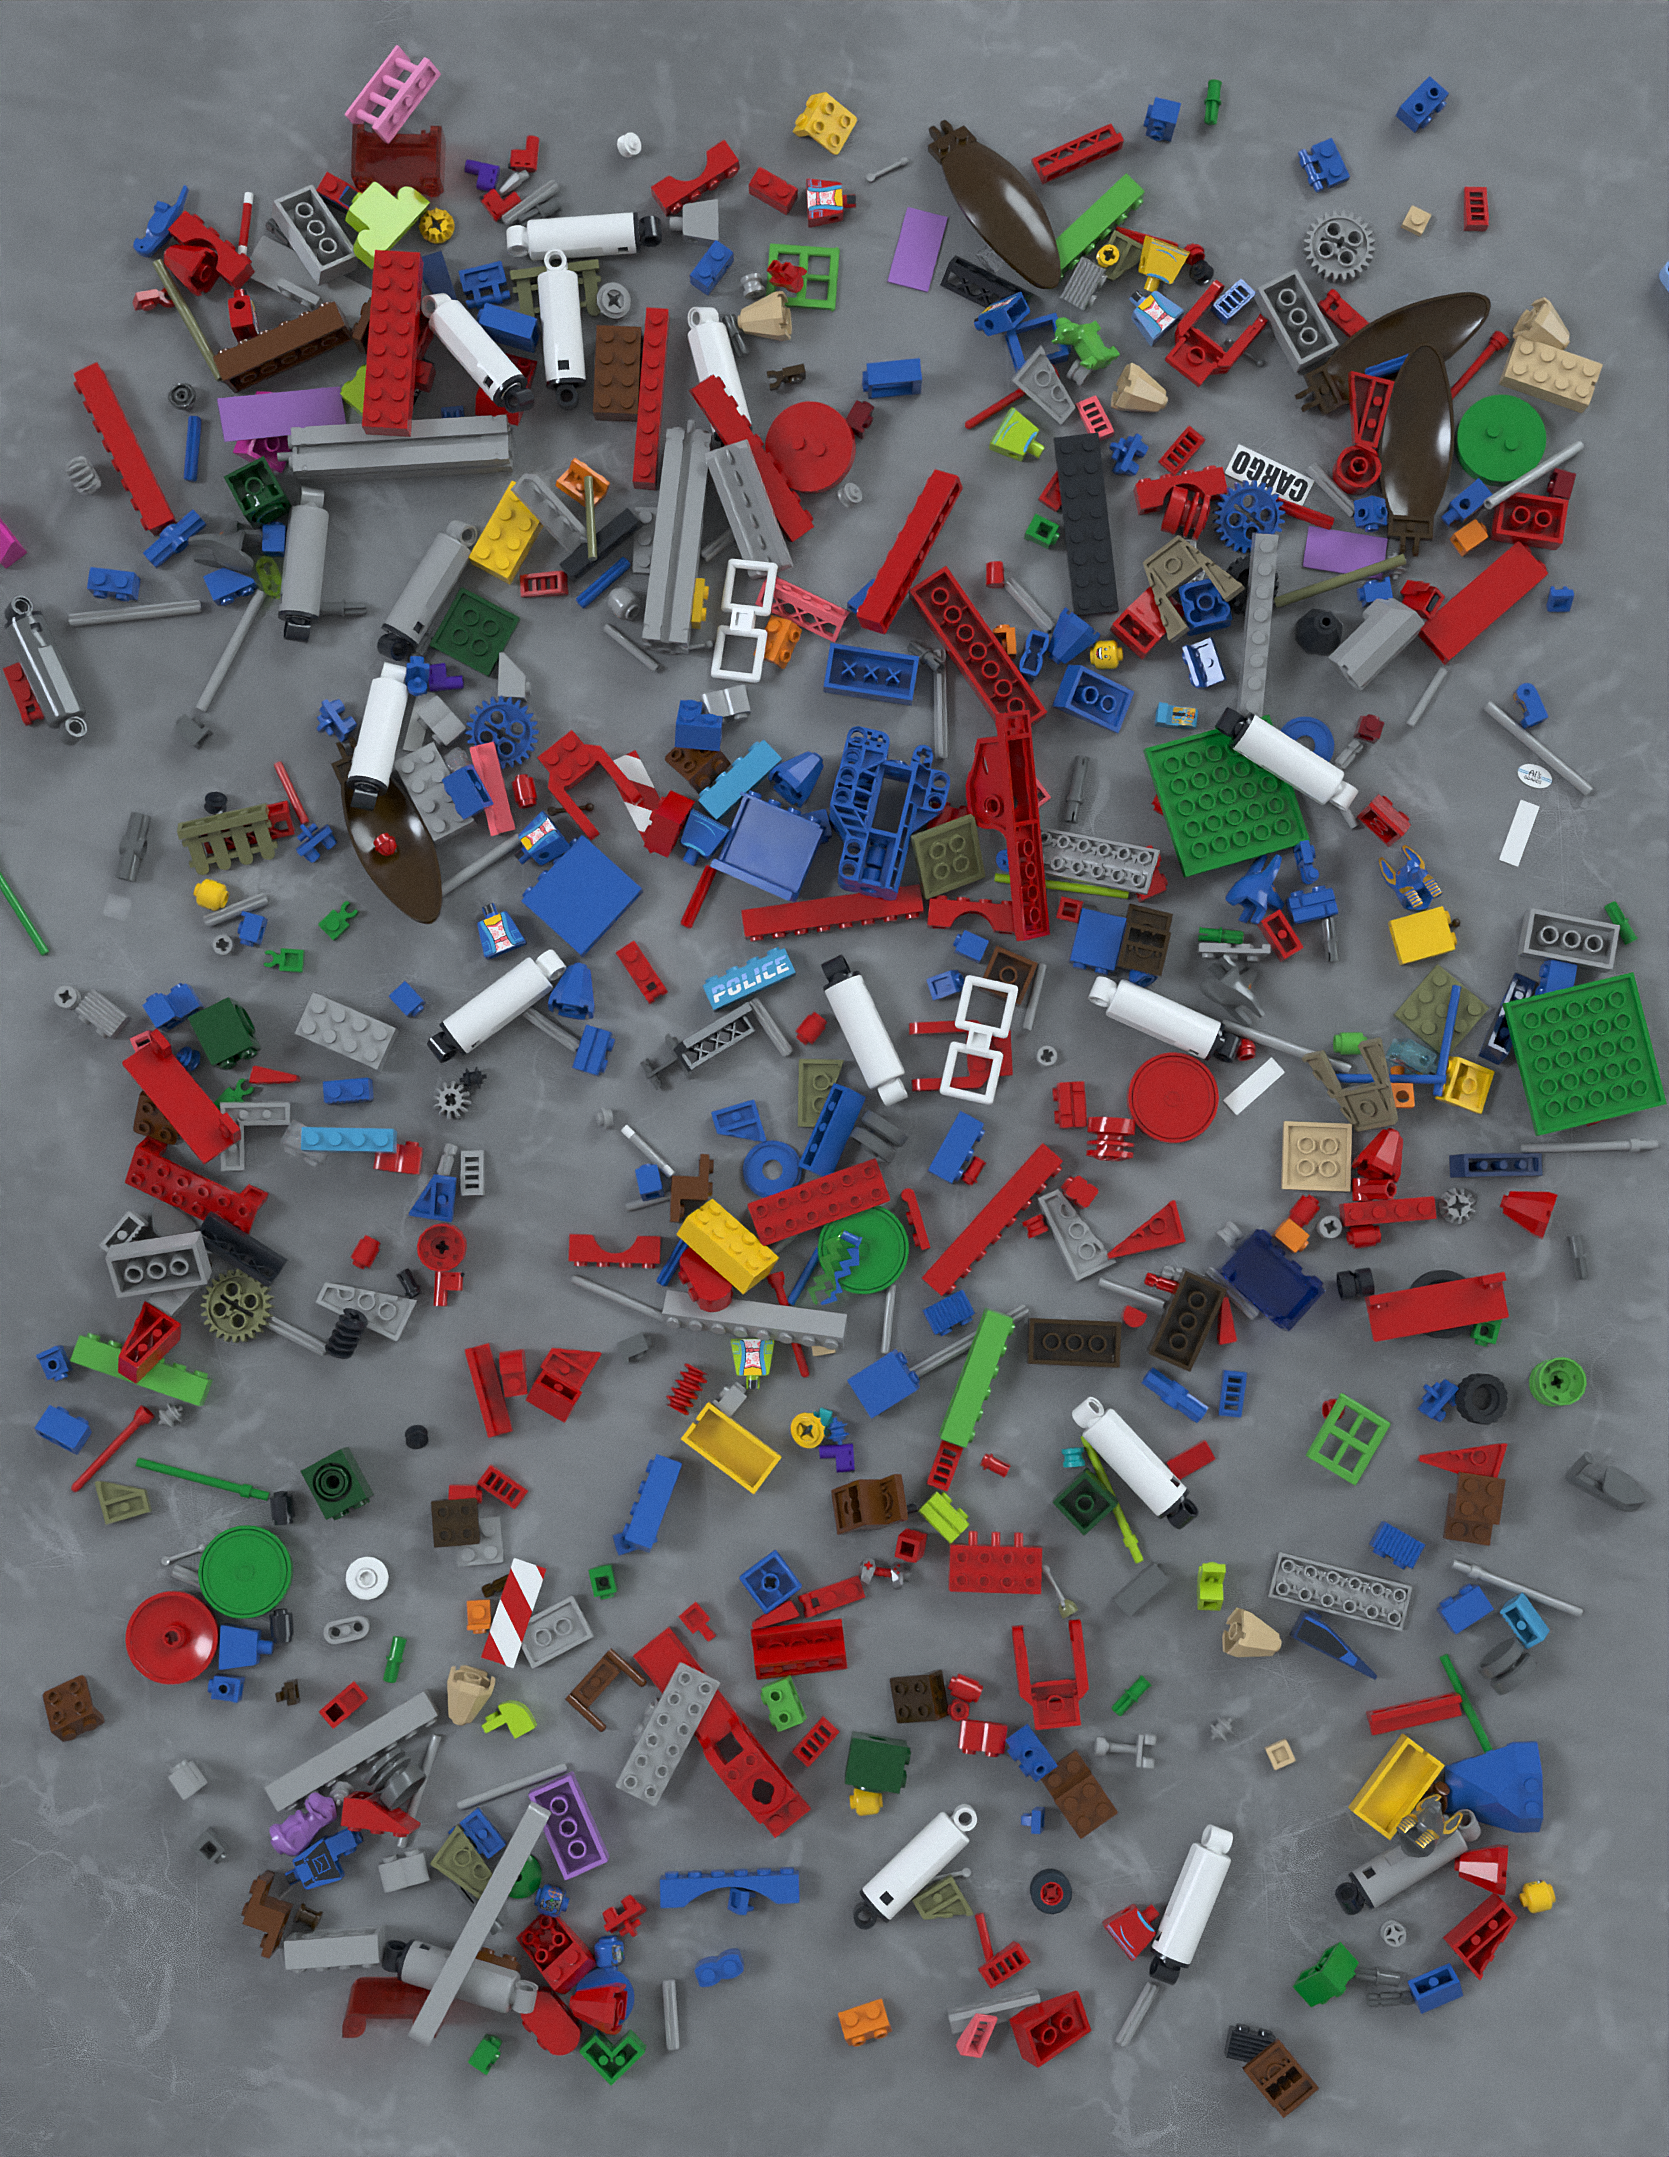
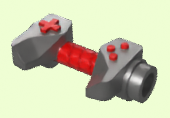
[859,1558,911,1590]

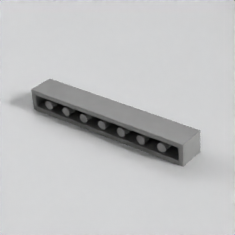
[1237,533,1279,717]
[662,1290,847,1350]
[264,1689,441,1812]

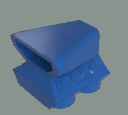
[1179,579,1232,636]

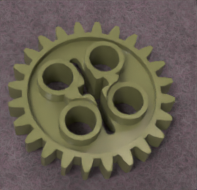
[200,1269,275,1343]

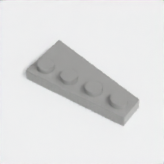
[1036,1189,1116,1281]
[315,1282,418,1342]

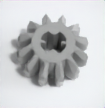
[65,456,101,496]
[432,1081,471,1120]

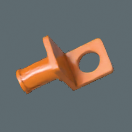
[1390,1066,1415,1108]

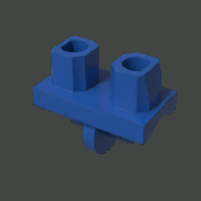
[1109,434,1149,477]
[405,656,429,696]
[316,699,357,743]
[296,823,337,863]
[1417,1379,1459,1422]

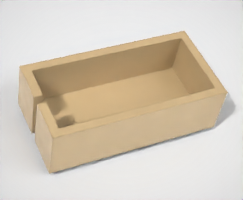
[1498,335,1603,413]

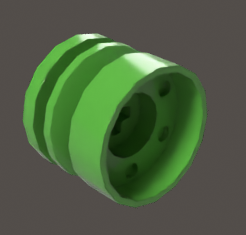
[1529,1357,1587,1407]

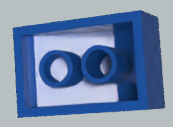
[1052,665,1134,733]

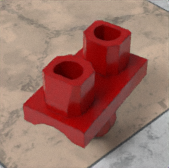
[766,260,807,293]
[602,1894,647,1938]

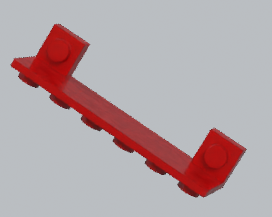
[122,1029,242,1164]
[125,1135,269,1235]
[747,1158,890,1246]
[1364,1272,1509,1342]

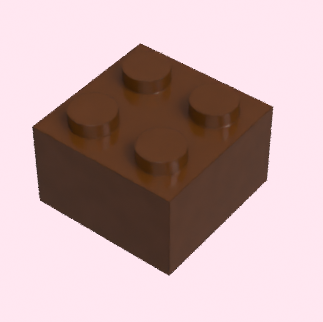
[978,946,1038,1007]

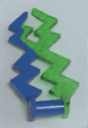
[807,1228,862,1305]

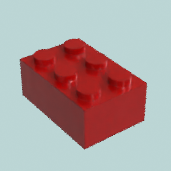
[1490,492,1569,550]

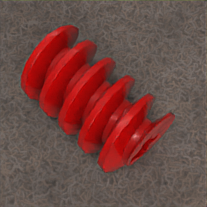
[666,1363,708,1416]

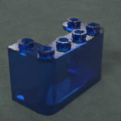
[1216,1229,1326,1331]

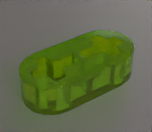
[256,556,282,599]

